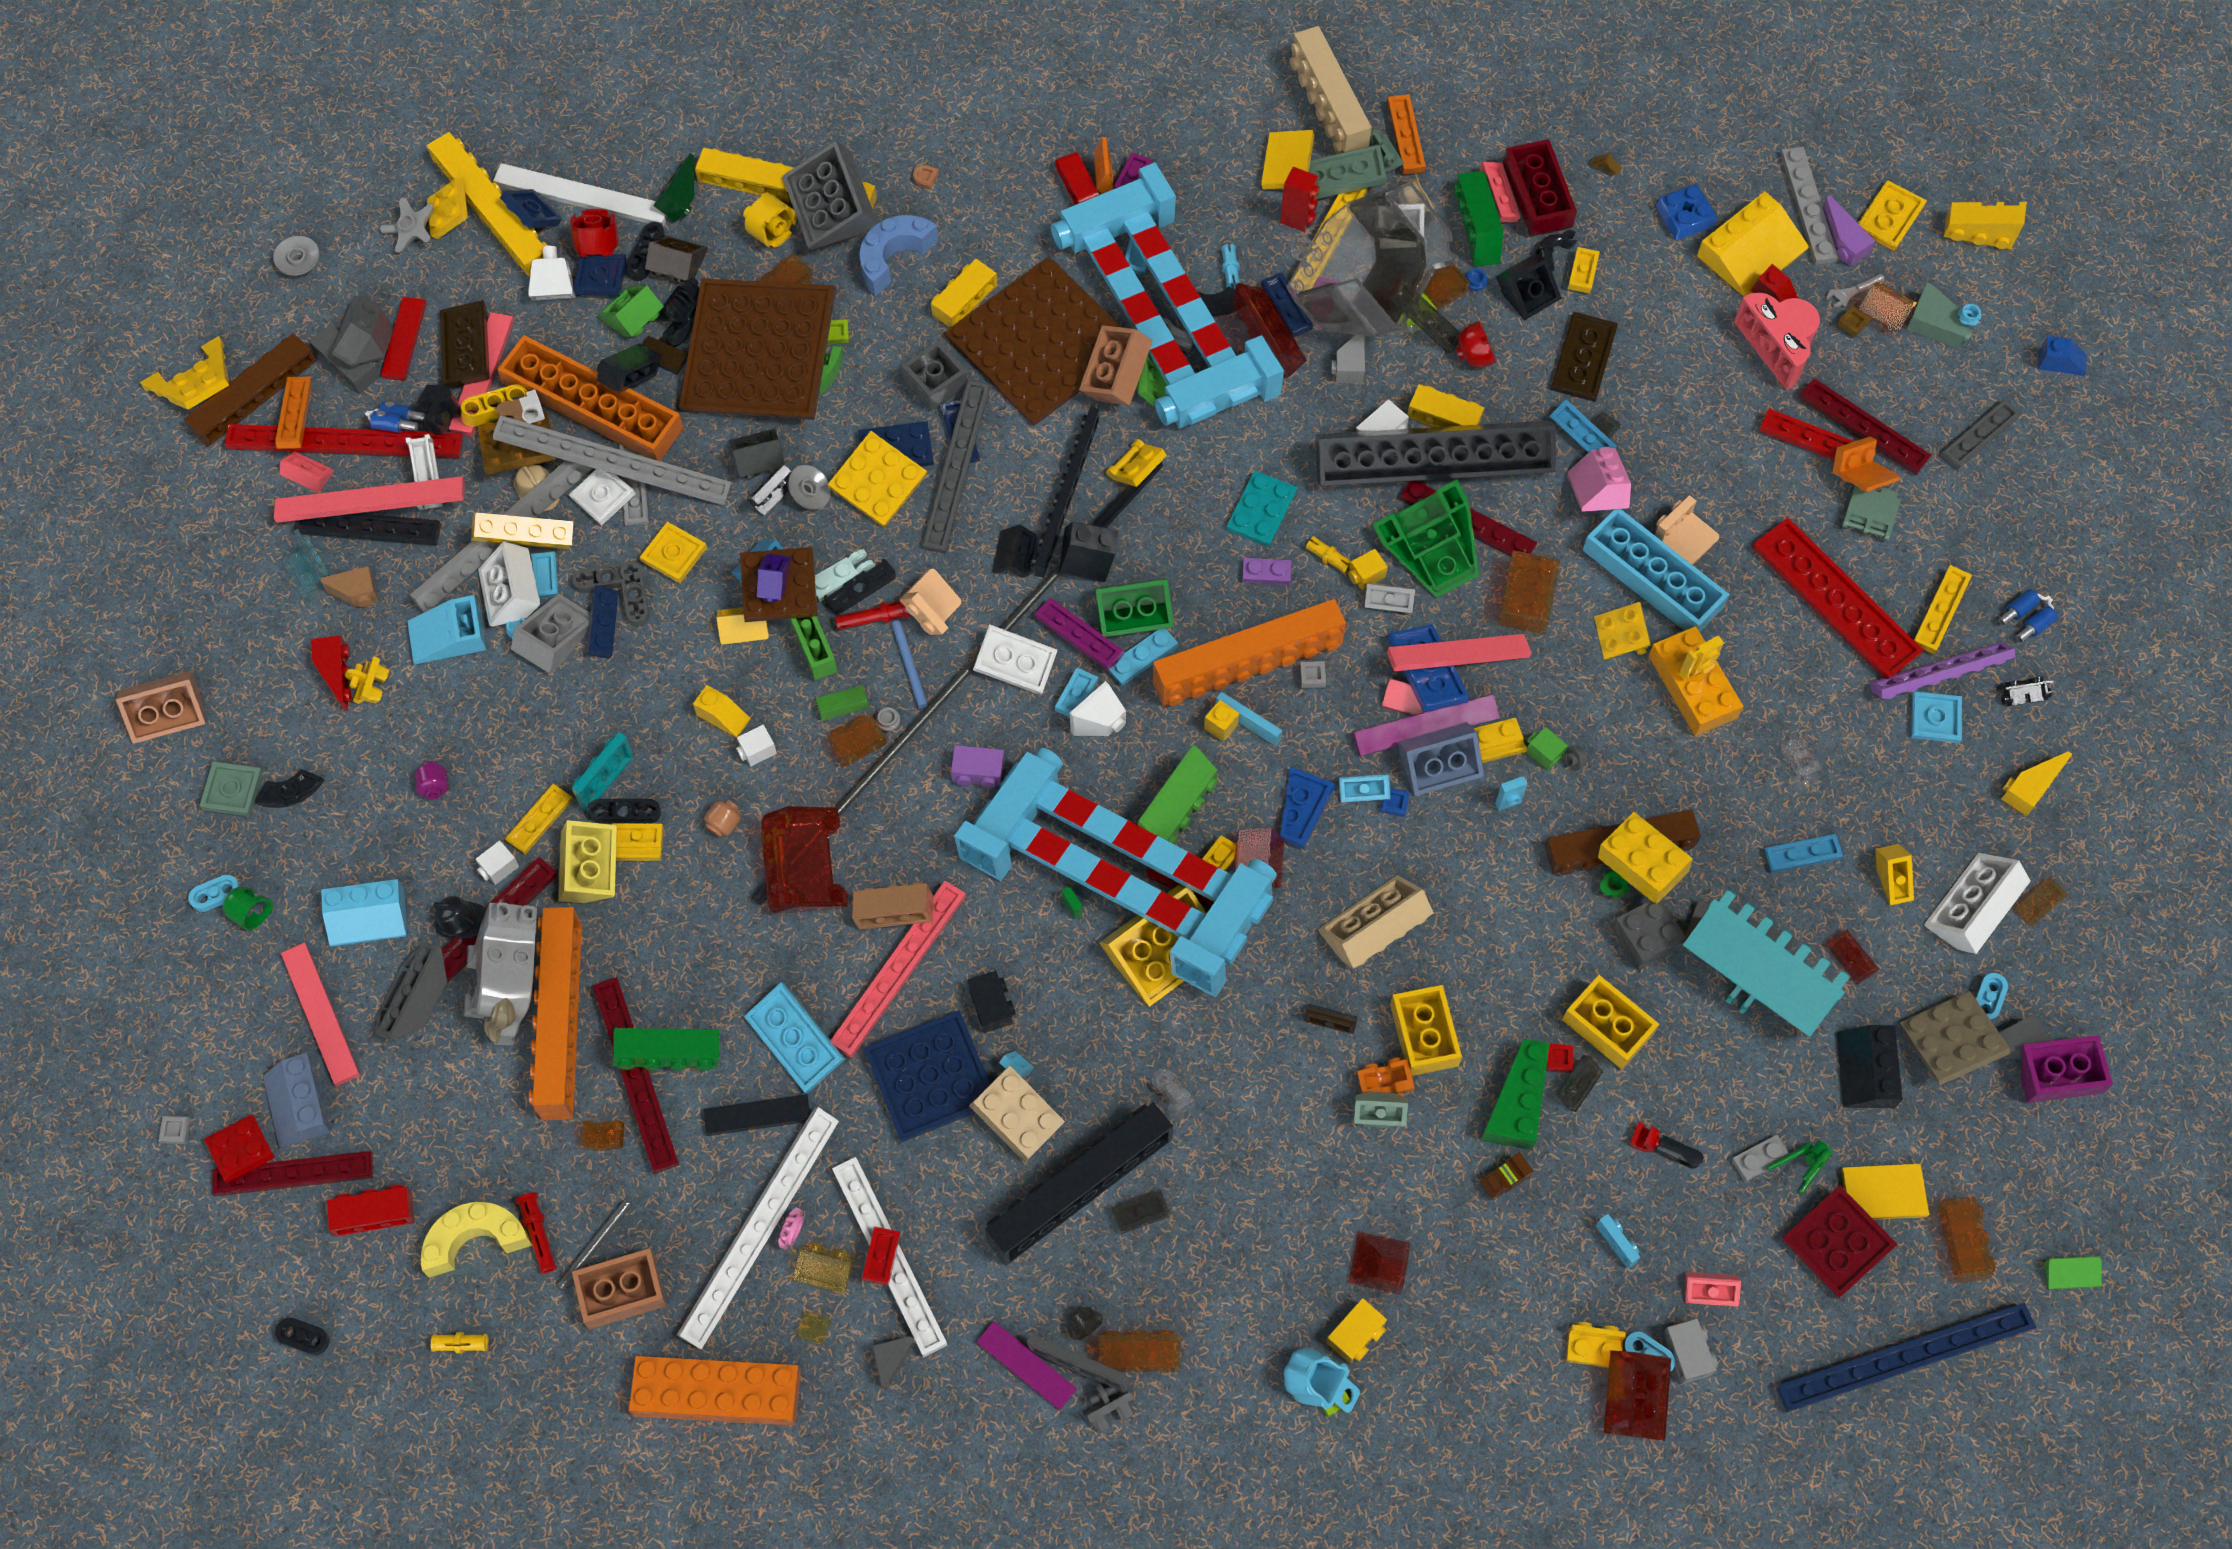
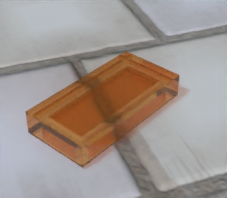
[2013,877,2068,927]

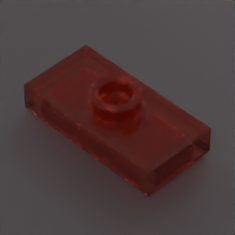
[1826,929,1879,985]

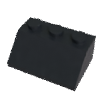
[1837,1025,1903,1109]

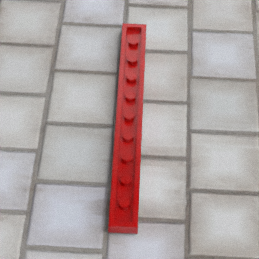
[225,424,463,458]

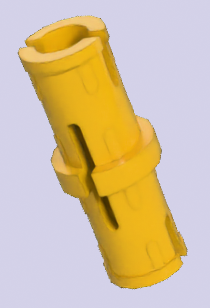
[1306,536,1352,574]
[431,1332,489,1354]

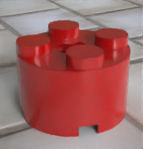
[570,209,619,257]

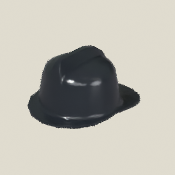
[433,896,487,939]

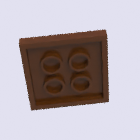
[740,547,818,622]

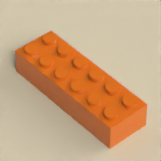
[629,1356,801,1426]

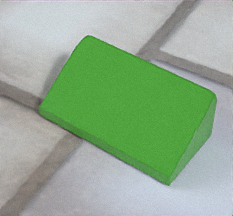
[815,685,869,721]
[2043,1256,2102,1289]

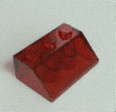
[1604,1350,1671,1441]

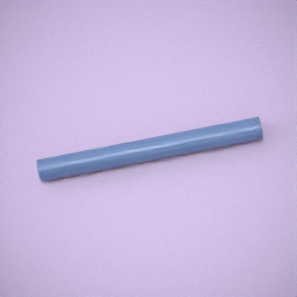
[892,620,928,708]

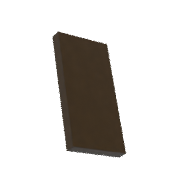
[440,300,490,389]
[1551,312,1618,402]

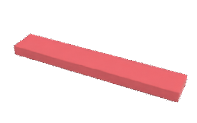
[449,312,514,437]
[1387,634,1532,671]
[281,943,361,1087]

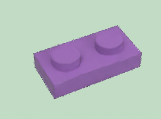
[1242,558,1291,585]

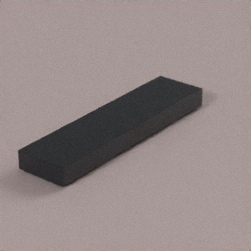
[704,1094,810,1136]

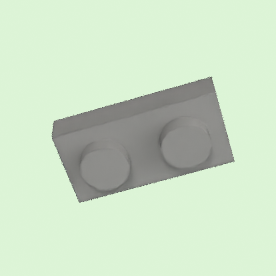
[1364,582,1415,613]
[1731,1135,1789,1183]

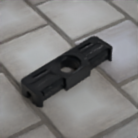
[824,559,896,616]

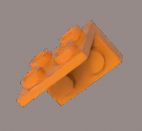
[1832,437,1900,492]

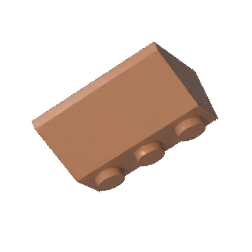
[116,671,206,744]

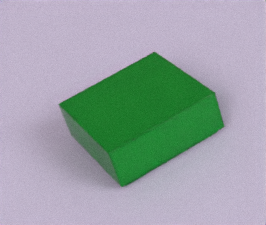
[1061,887,1083,919]

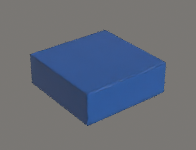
[1380,788,1410,817]

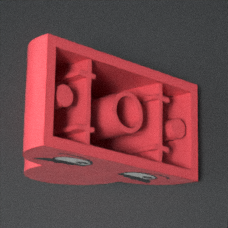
[1734,293,1820,391]

